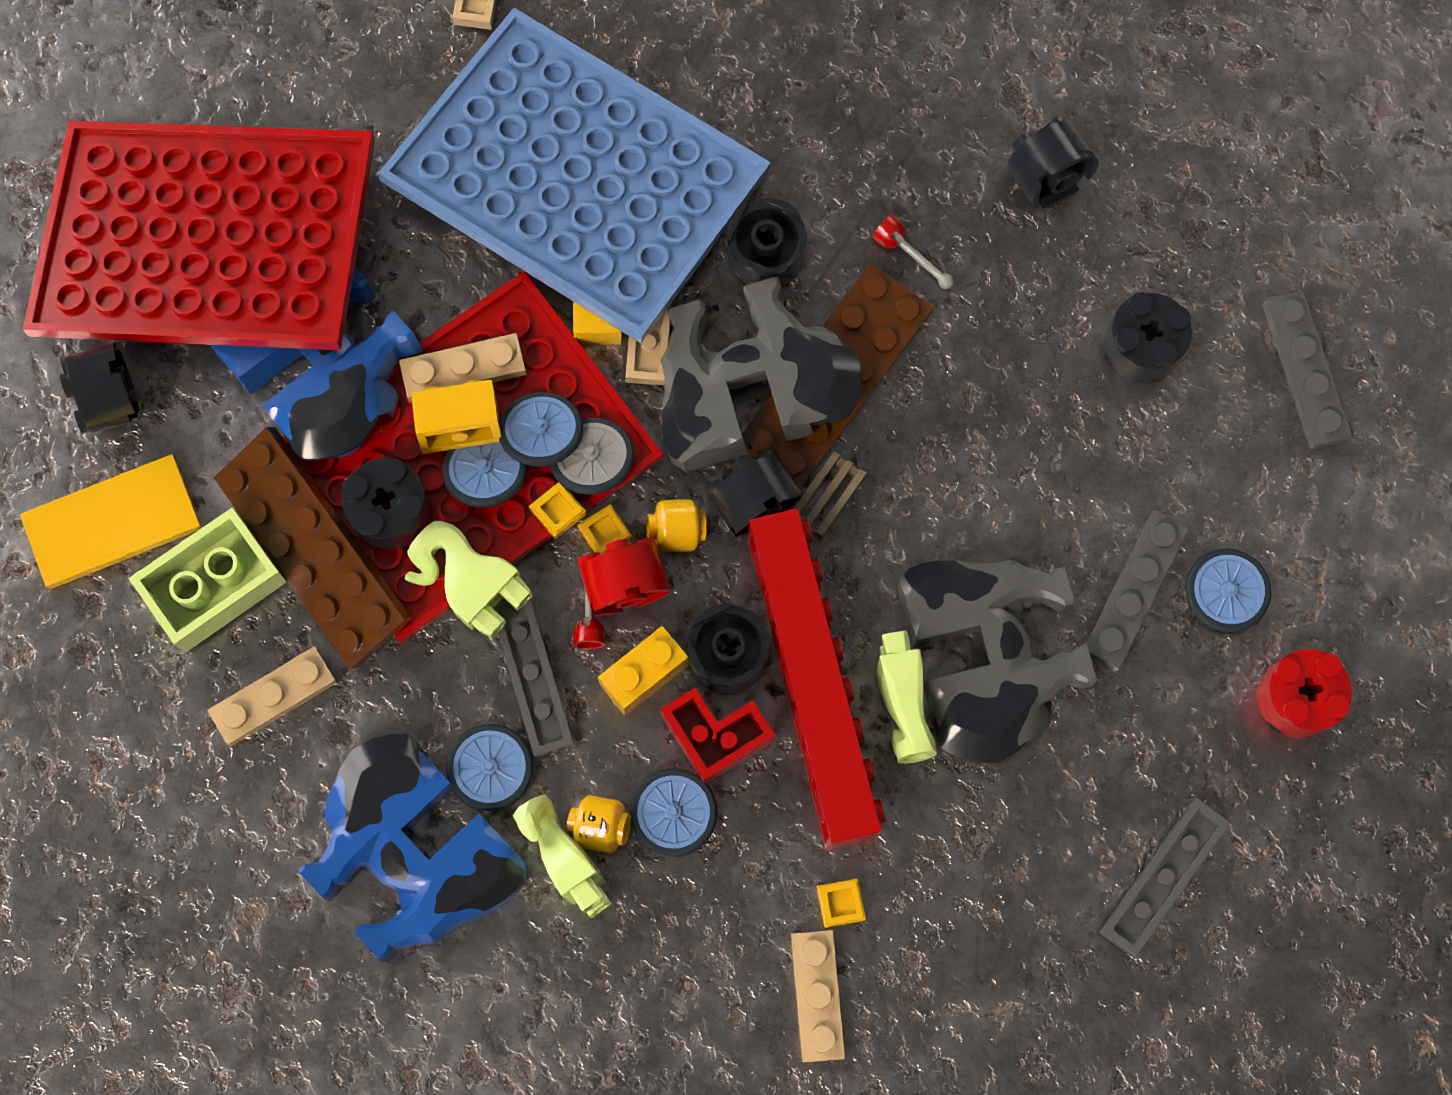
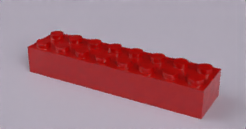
[748,508,886,851]

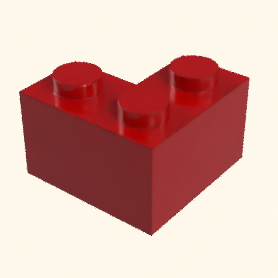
[660,687,775,784]

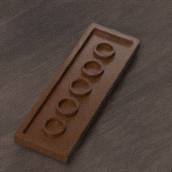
[741,264,934,491]
[214,427,413,670]

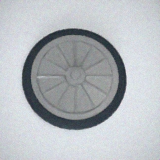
[550,418,634,495]

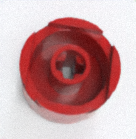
[577,537,670,616]
[1257,649,1352,738]

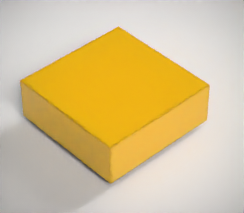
[529,482,587,540]
[577,504,633,554]
[816,879,866,928]

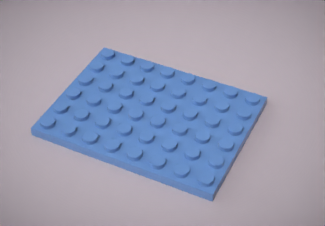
[378,8,771,343]

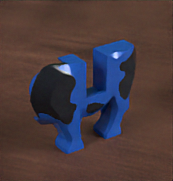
[210,268,422,461]
[298,734,528,962]

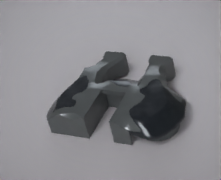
[661,277,861,472]
[897,560,1097,763]

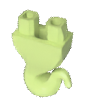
[405,521,533,639]
[876,631,937,764]
[513,794,612,918]

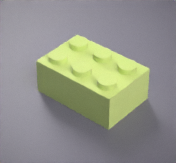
[128,507,287,653]

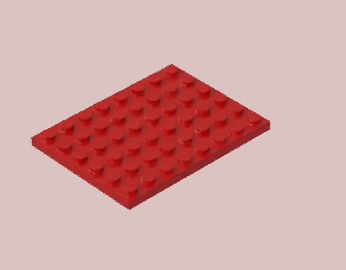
[23,121,375,350]
[282,271,664,644]

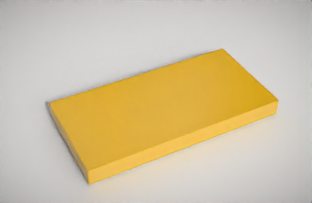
[20,454,202,590]

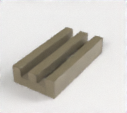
[792,451,867,540]

